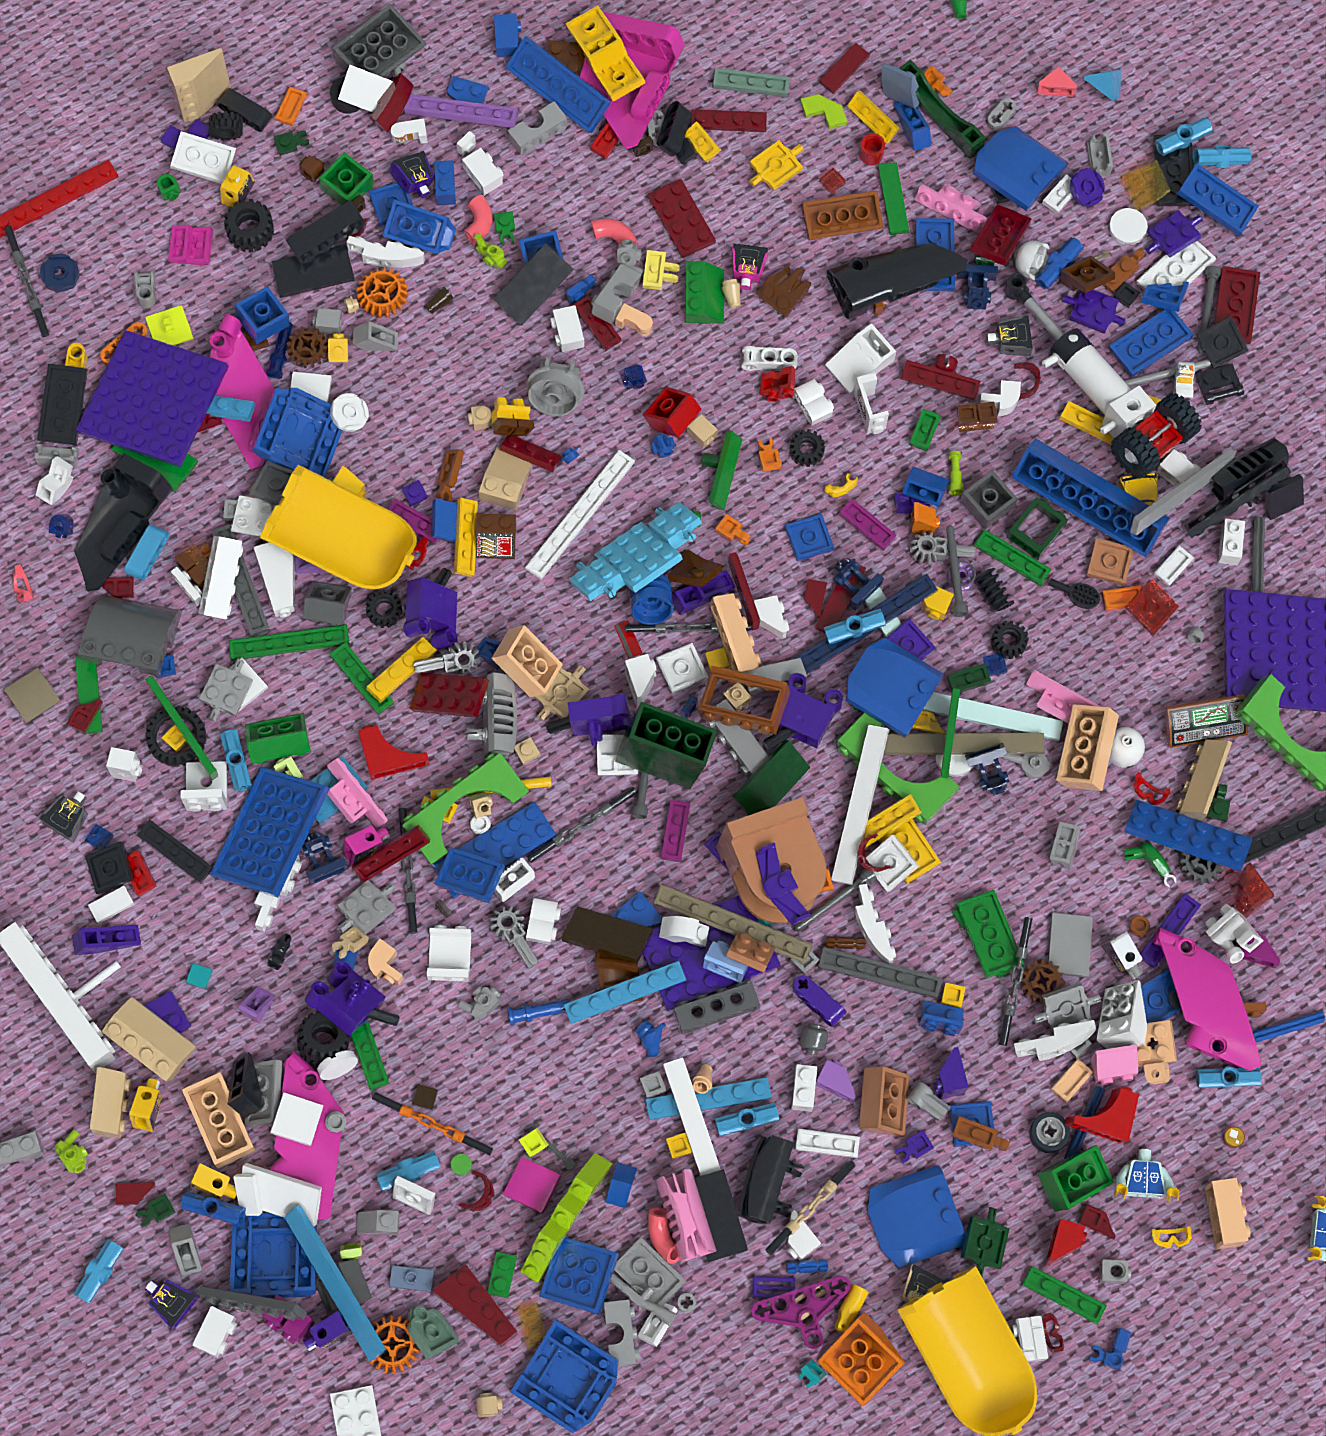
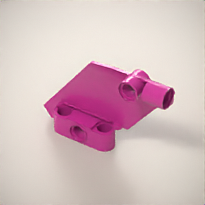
[209,314,274,470]
[1153,927,1262,1071]
[268,1051,344,1220]

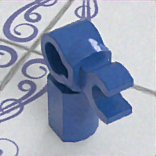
[1089,1328,1131,1369]

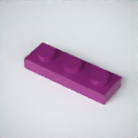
[388,499,439,545]
[839,499,896,551]
[661,800,690,862]

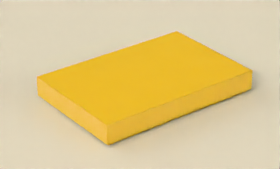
[878,819,941,884]

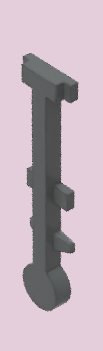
[527,1122,575,1170]

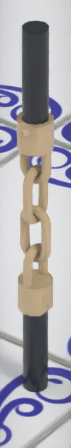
[765,1161,856,1255]

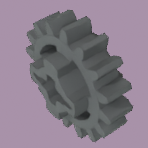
[1179,852,1223,885]

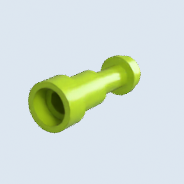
[948,451,964,495]

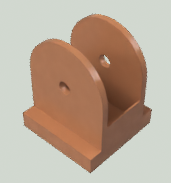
[716,797,826,924]

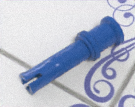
[507,999,569,1026]

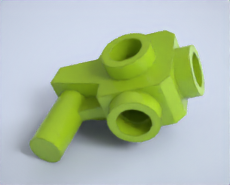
[474,233,507,269]
[55,1130,88,1173]

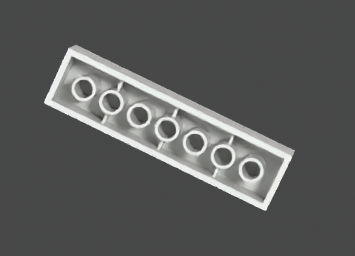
[0,922,116,1074]

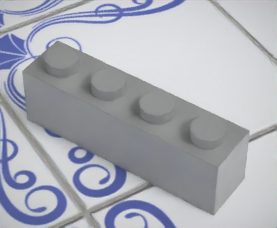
[706,699,768,777]

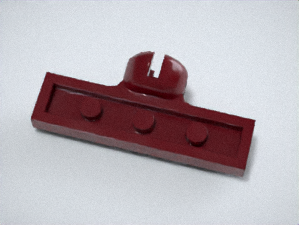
[901,354,981,401]

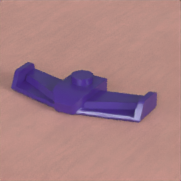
[756,842,812,925]

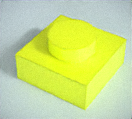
[519,1128,549,1157]

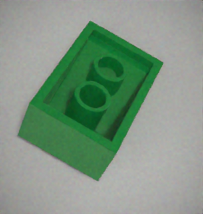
[1038,1145,1114,1212]

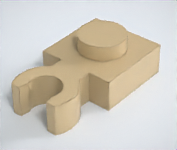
[332,927,369,959]

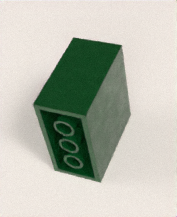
[615,702,717,789]

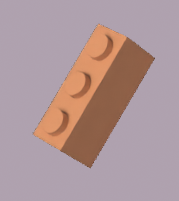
[859,1066,910,1136]

